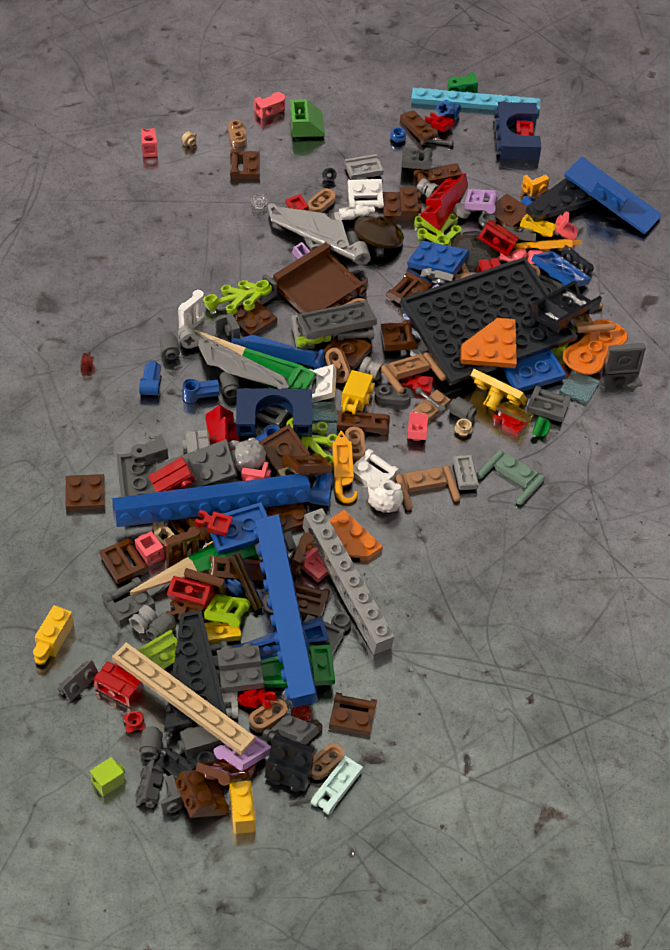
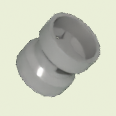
[417,178,439,198]
[359,357,384,380]
[129,605,158,634]

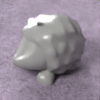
[229,438,266,473]

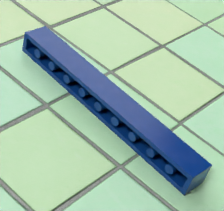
[112,474,311,527]
[253,514,319,707]

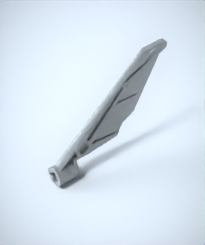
[268,203,371,265]
[178,325,289,389]

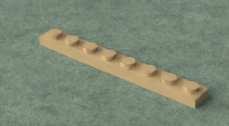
[112,642,255,756]

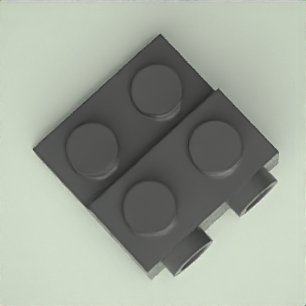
[217,643,264,693]

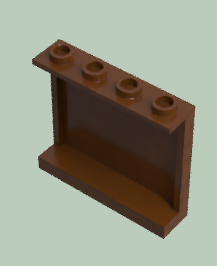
[273,242,368,314]

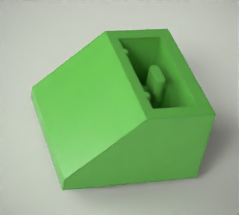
[290,99,325,137]

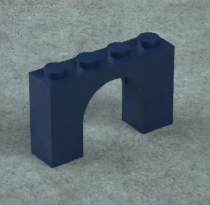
[494,102,541,159]
[236,388,312,436]

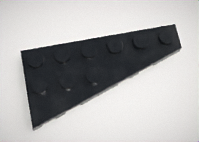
[526,178,599,222]
[164,610,227,732]

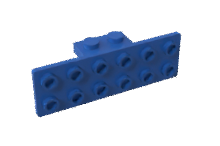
[564,157,662,234]

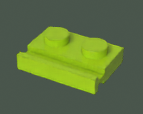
[137,630,177,669]

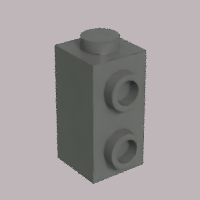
[178,726,225,760]

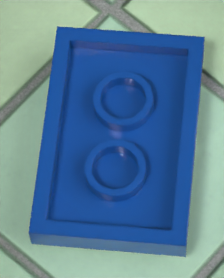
[407,241,469,277]
[531,251,592,287]
[501,350,566,392]
[209,502,267,555]

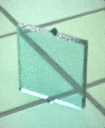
[559,370,600,405]
[312,402,338,424]

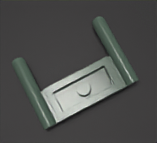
[476,450,545,505]

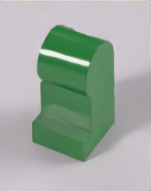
[447,72,478,93]

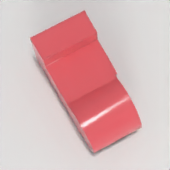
[254,92,285,119]
[141,128,158,157]

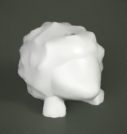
[367,473,403,513]

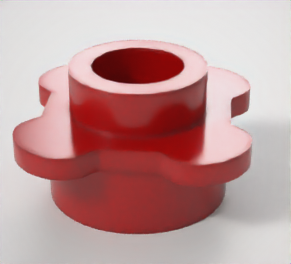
[123,711,146,733]

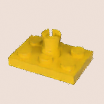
[471,369,528,411]

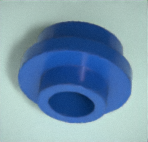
[390,127,407,142]
[226,579,243,597]

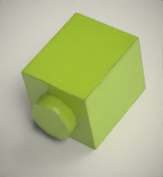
[90,757,126,797]

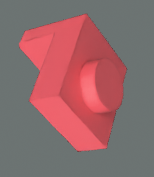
[555,211,578,240]
[407,412,428,441]
[241,462,271,481]
[301,547,328,583]

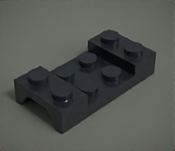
[529,281,602,333]

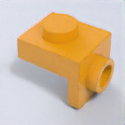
[522,175,550,197]

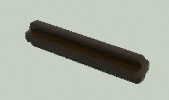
[230,553,263,611]

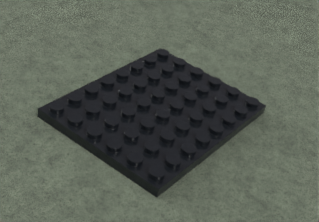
[400,257,578,386]

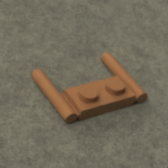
[570,302,616,333]
[380,352,446,394]
[395,466,461,510]

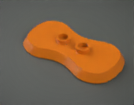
[563,319,628,376]

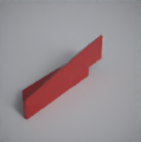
[420,173,468,230]
[205,405,239,471]

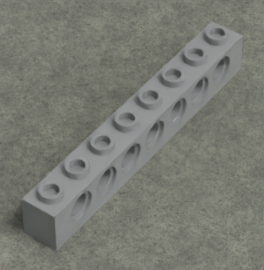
[303,508,395,655]

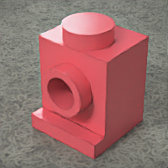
[134,531,165,567]

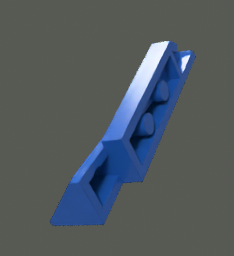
[232,335,319,367]
[233,616,329,660]

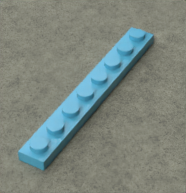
[411,88,540,114]

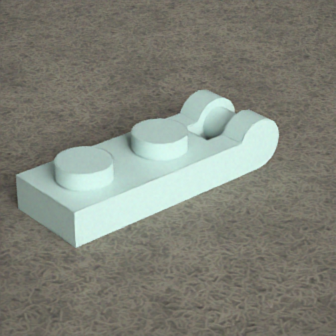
[311,756,363,815]

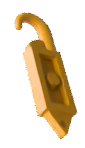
[514,239,581,252]
[332,431,358,504]

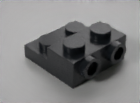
[265,735,315,792]

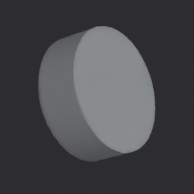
[453,203,471,219]

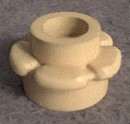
[181,131,197,146]
[454,419,473,436]

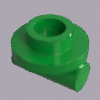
[532,416,551,437]

